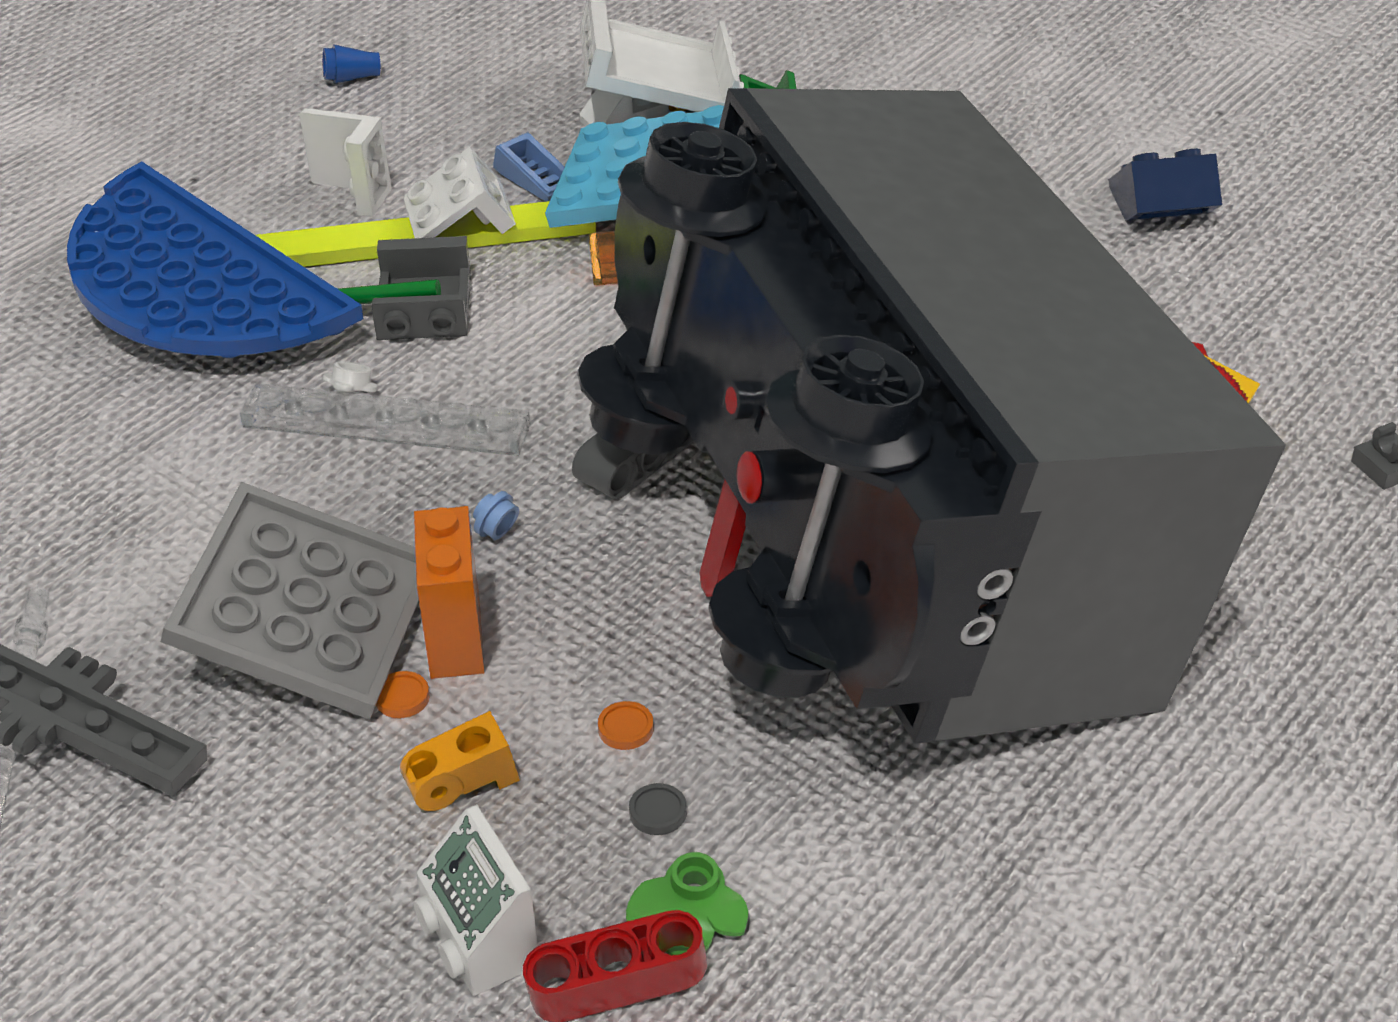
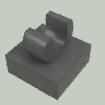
[1351,422,1398,490]

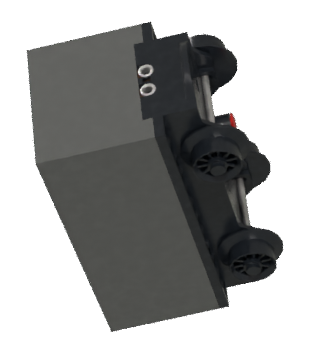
[577,88,1286,744]

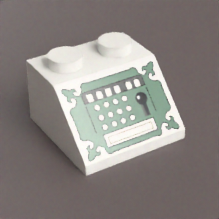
[413,804,538,997]

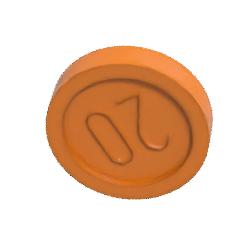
[376,671,430,718]
[598,701,654,750]

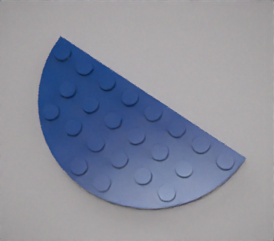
[67,161,364,358]

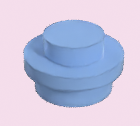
[473,491,519,540]

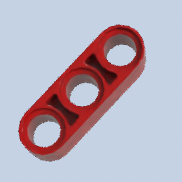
[523,910,707,1022]

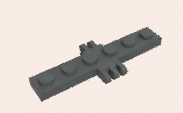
[0,644,208,797]

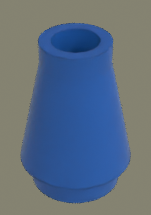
[322,44,381,84]

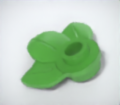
[626,852,748,955]

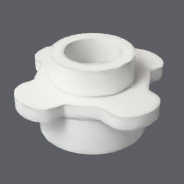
[322,361,378,398]

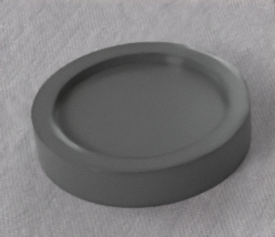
[629,783,687,835]

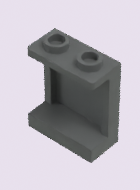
[372,236,471,340]

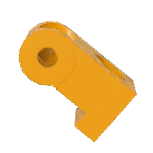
[400,711,520,811]

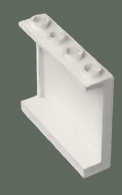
[580,0,744,112]

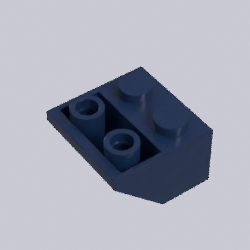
[1108,148,1222,221]

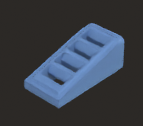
[493,132,565,202]

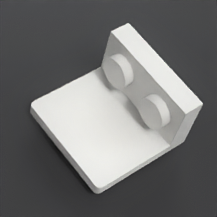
[299,108,392,217]
[403,147,516,238]

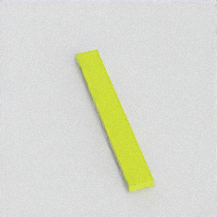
[256,201,596,267]

